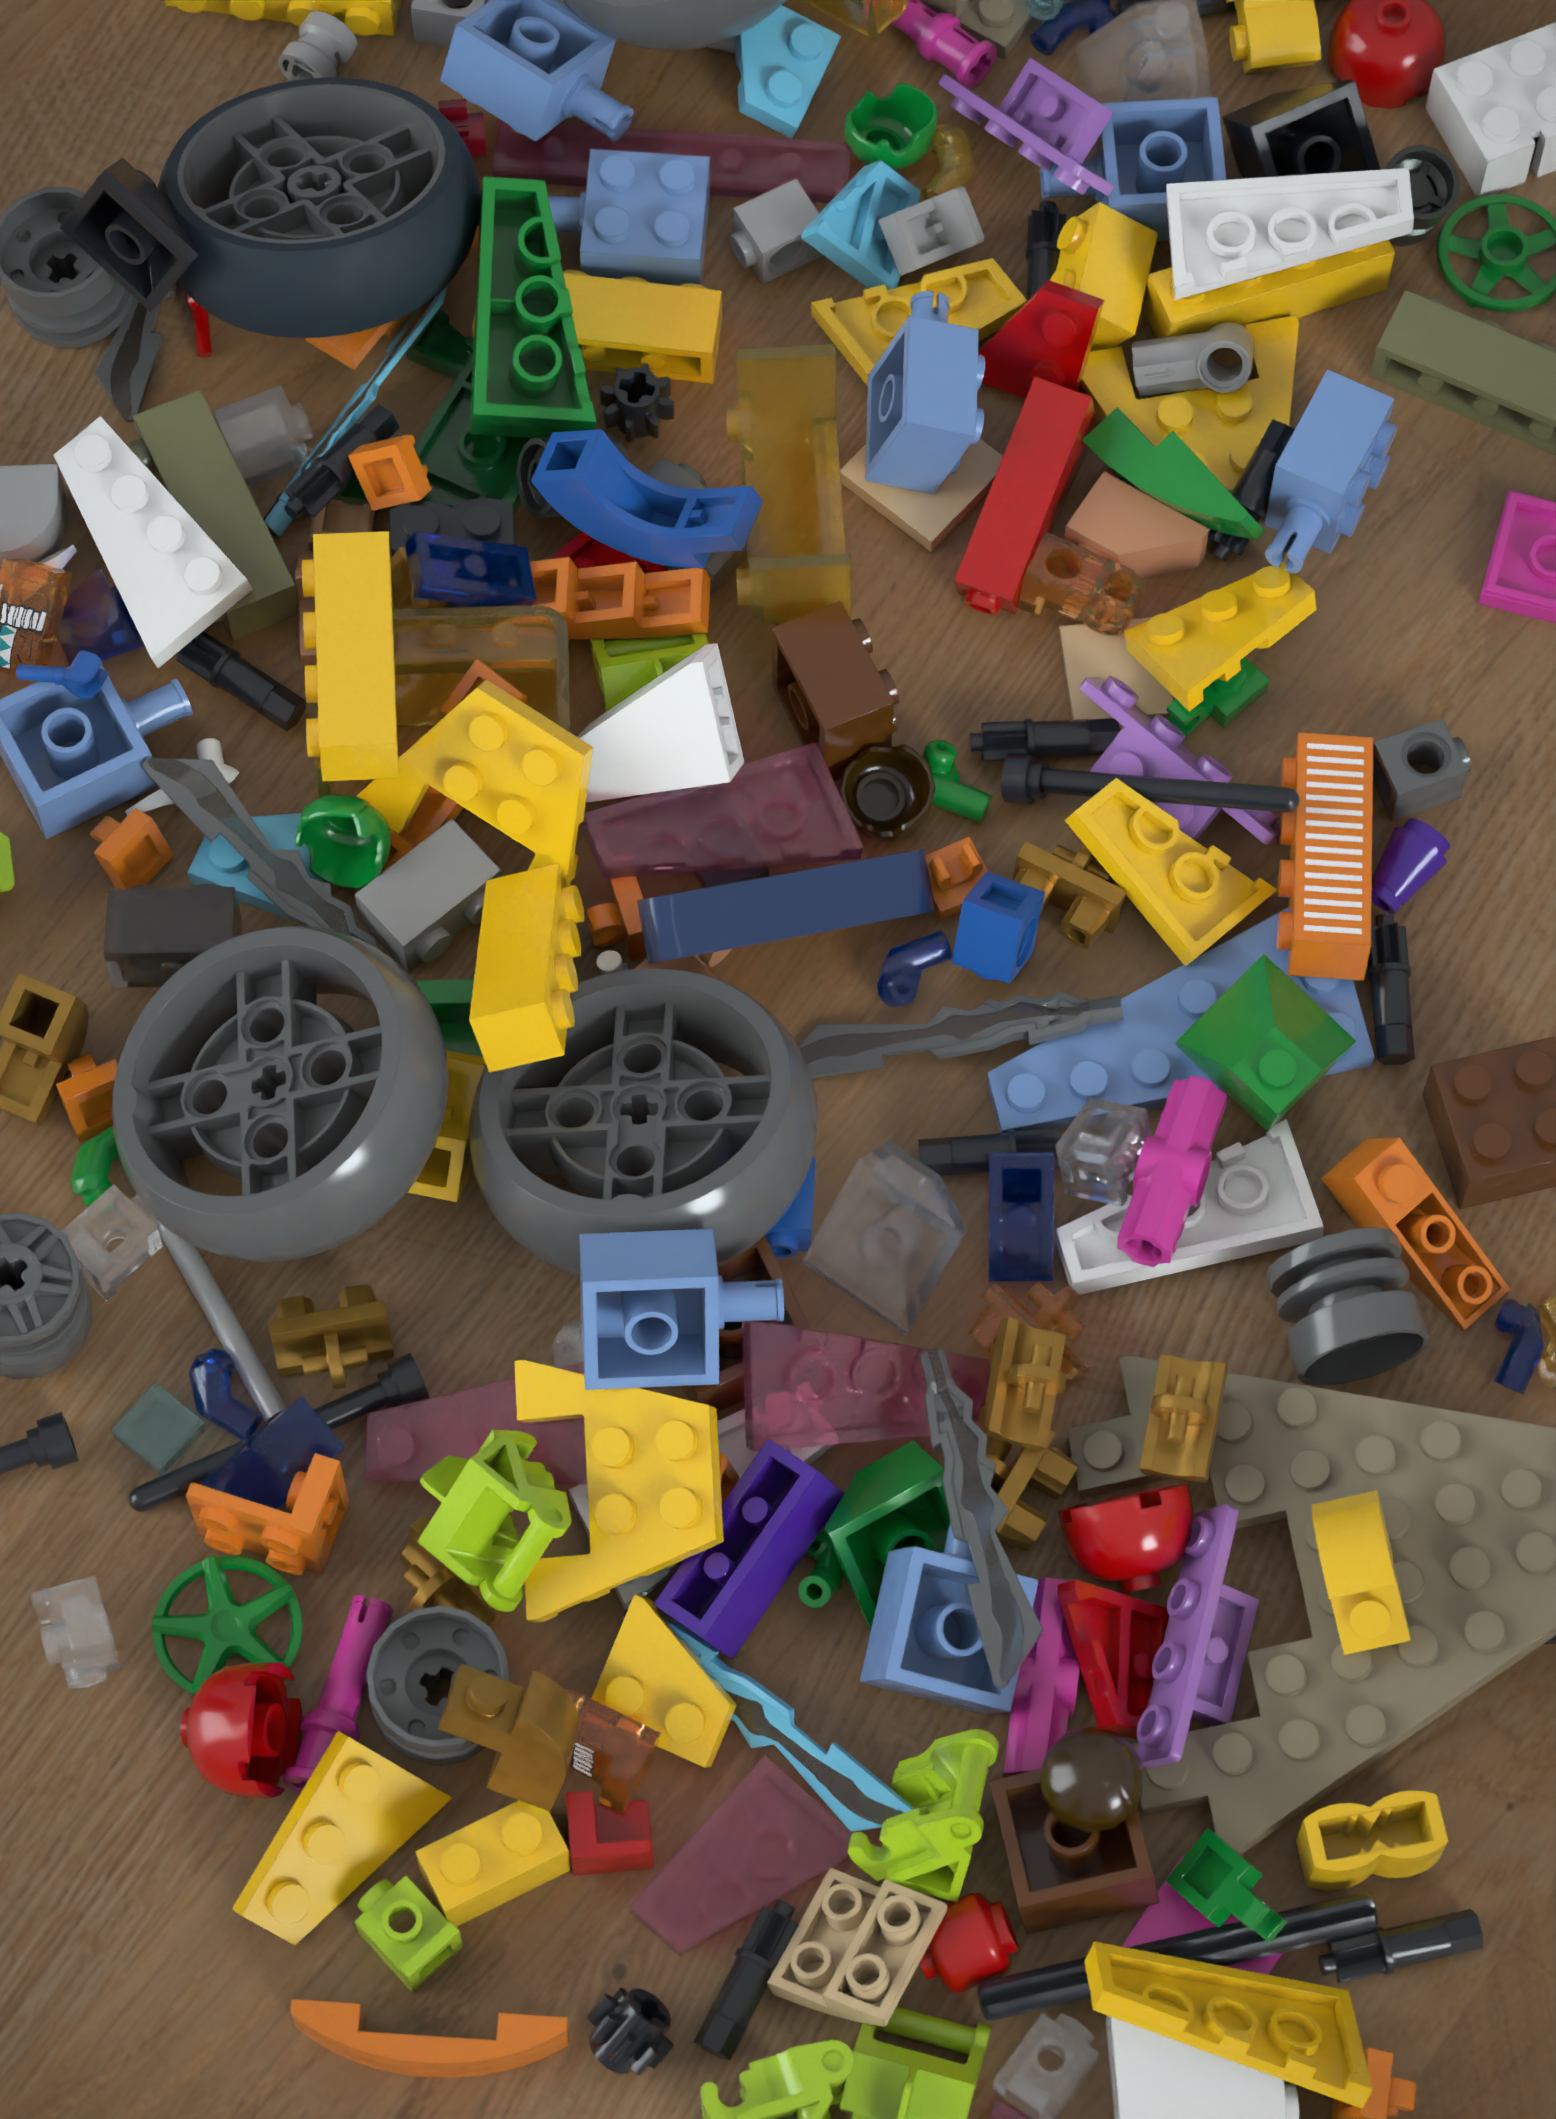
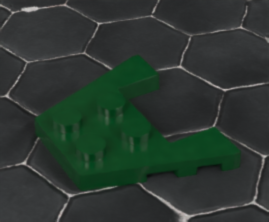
[333,308,532,515]

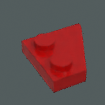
[978,280,1105,399]
[1057,1579,1170,1739]

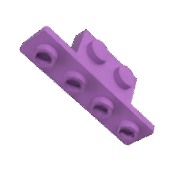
[938,58,1115,197]
[1078,675,1280,845]
[1137,1504,1259,1768]

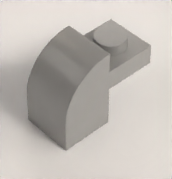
[0,464,66,580]

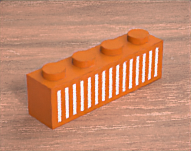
[1277,732,1373,981]

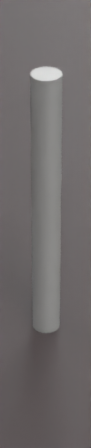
[146,1209,290,1425]

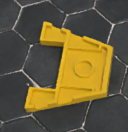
[1081,315,1299,493]
[357,679,593,886]
[515,1360,724,1622]

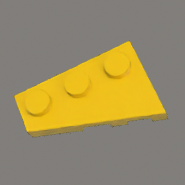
[1064,778,1277,967]
[232,1731,452,1946]

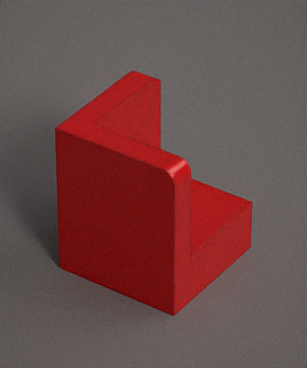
[566,1790,654,1876]

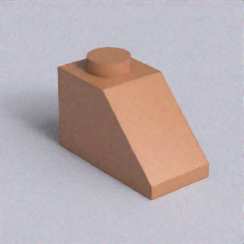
[1062,471,1209,584]

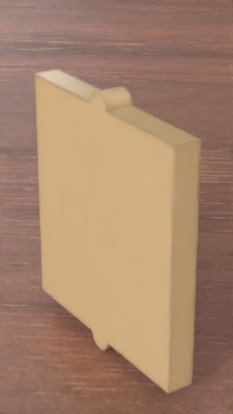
[1059,616,1173,728]

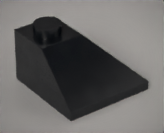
[1222,79,1381,179]
[60,158,199,312]

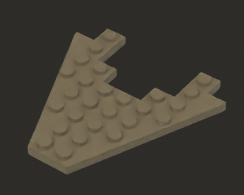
[1066,1355,1556,1855]

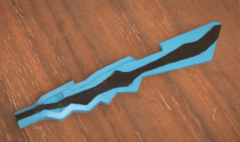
[263,285,448,538]
[623,1607,914,1832]

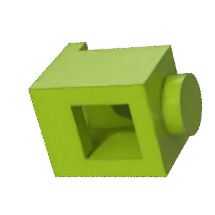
[355,1876,463,1993]

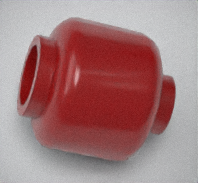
[919,1892,1020,1993]

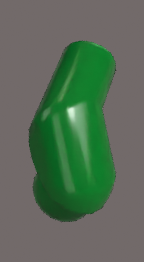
[920,740,992,823]
[70,1125,120,1208]
[798,1525,844,1608]

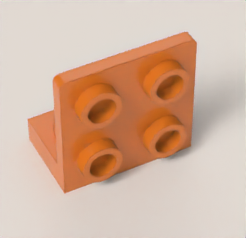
[186,1453,350,1575]

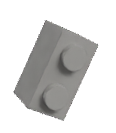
[355,819,502,972]

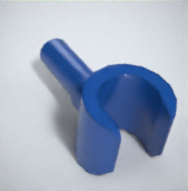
[16,650,109,700]

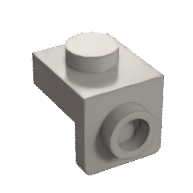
[878,186,985,276]

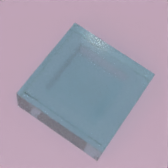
[111,1382,206,1476]

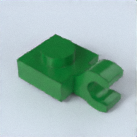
[1166,657,1270,739]
[1165,1828,1287,1943]

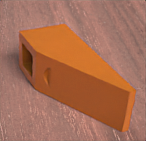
[1321,1137,1510,1330]

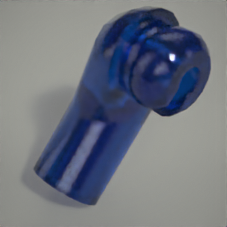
[1030,0,1118,56]
[876,930,953,1007]
[1493,1299,1544,1395]
[189,1348,262,1440]

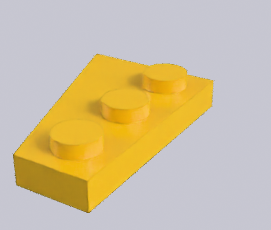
[811,258,1027,387]
[1124,561,1317,712]

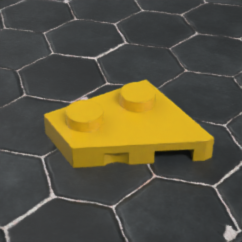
[585,1594,737,1768]

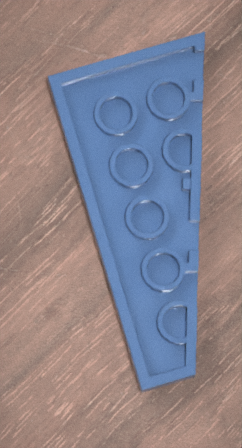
[986,907,1374,1133]

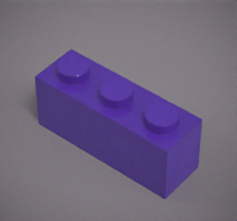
[654,1438,845,1659]

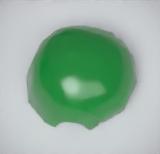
[844,83,938,170]
[295,794,391,889]

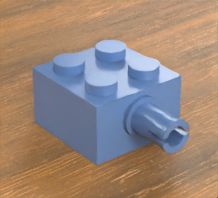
[440,0,634,142]
[1040,97,1227,241]
[548,149,710,286]
[865,291,985,494]
[1264,369,1398,574]
[0,654,193,840]
[579,1229,784,1390]
[860,1496,1039,1715]

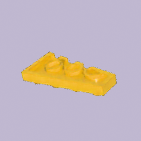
[1084,1941,1373,2109]

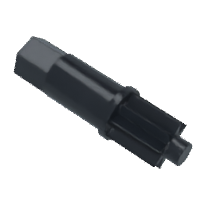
[1025,201,1067,301]
[284,404,400,520]
[1208,419,1295,561]
[176,631,306,731]
[969,718,1120,762]
[1367,913,1415,1065]
[918,1127,1074,1177]
[694,1900,798,2060]
[1318,1909,1483,1983]

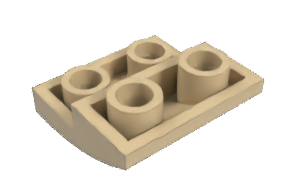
[768,1868,948,2026]

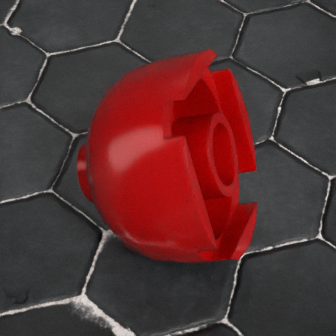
[1327,0,1446,109]
[1058,1483,1194,1593]
[180,1662,302,1798]

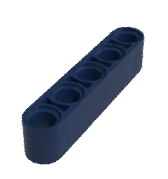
[637,849,936,964]

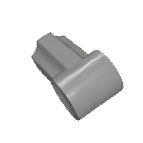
[1132,322,1255,397]

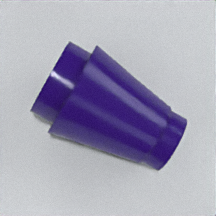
[1371,818,1450,914]

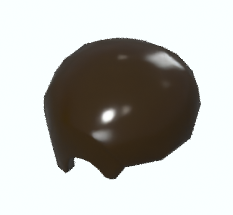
[837,744,936,840]
[1040,1726,1144,1833]

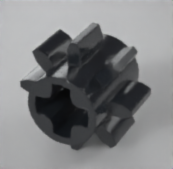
[600,363,675,442]
[586,1988,674,2075]

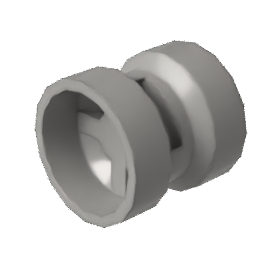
[277,11,358,81]

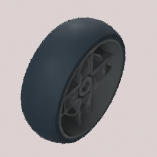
[157,77,481,338]

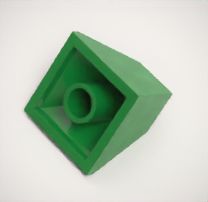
[1175,954,1357,1132]
[824,1440,950,1632]

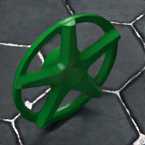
[1436,194,1556,312]
[152,1555,303,1695]

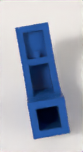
[531,429,763,569]

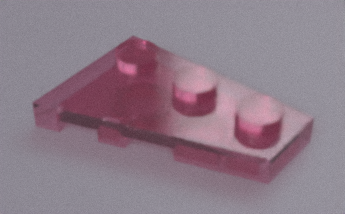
[629,1756,853,1956]

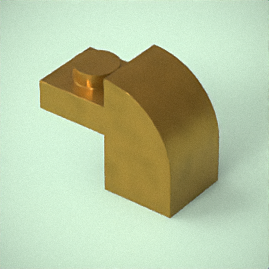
[0,973,89,1127]
[438,1664,579,1812]

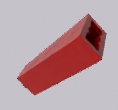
[954,377,1097,616]

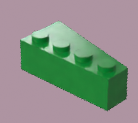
[470,177,597,438]

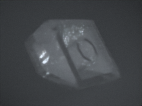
[1075,0,1211,103]
[802,1140,968,1335]

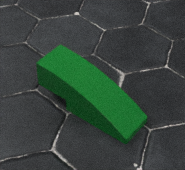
[1082,407,1266,540]

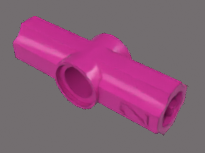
[1117,1075,1227,1267]
[1003,1577,1080,1778]

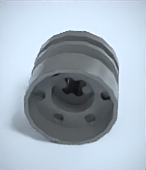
[0,187,134,348]
[0,1213,92,1379]
[1266,1227,1431,1386]
[366,1605,510,1766]

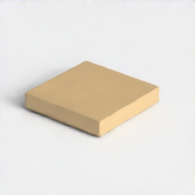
[839,439,1003,552]

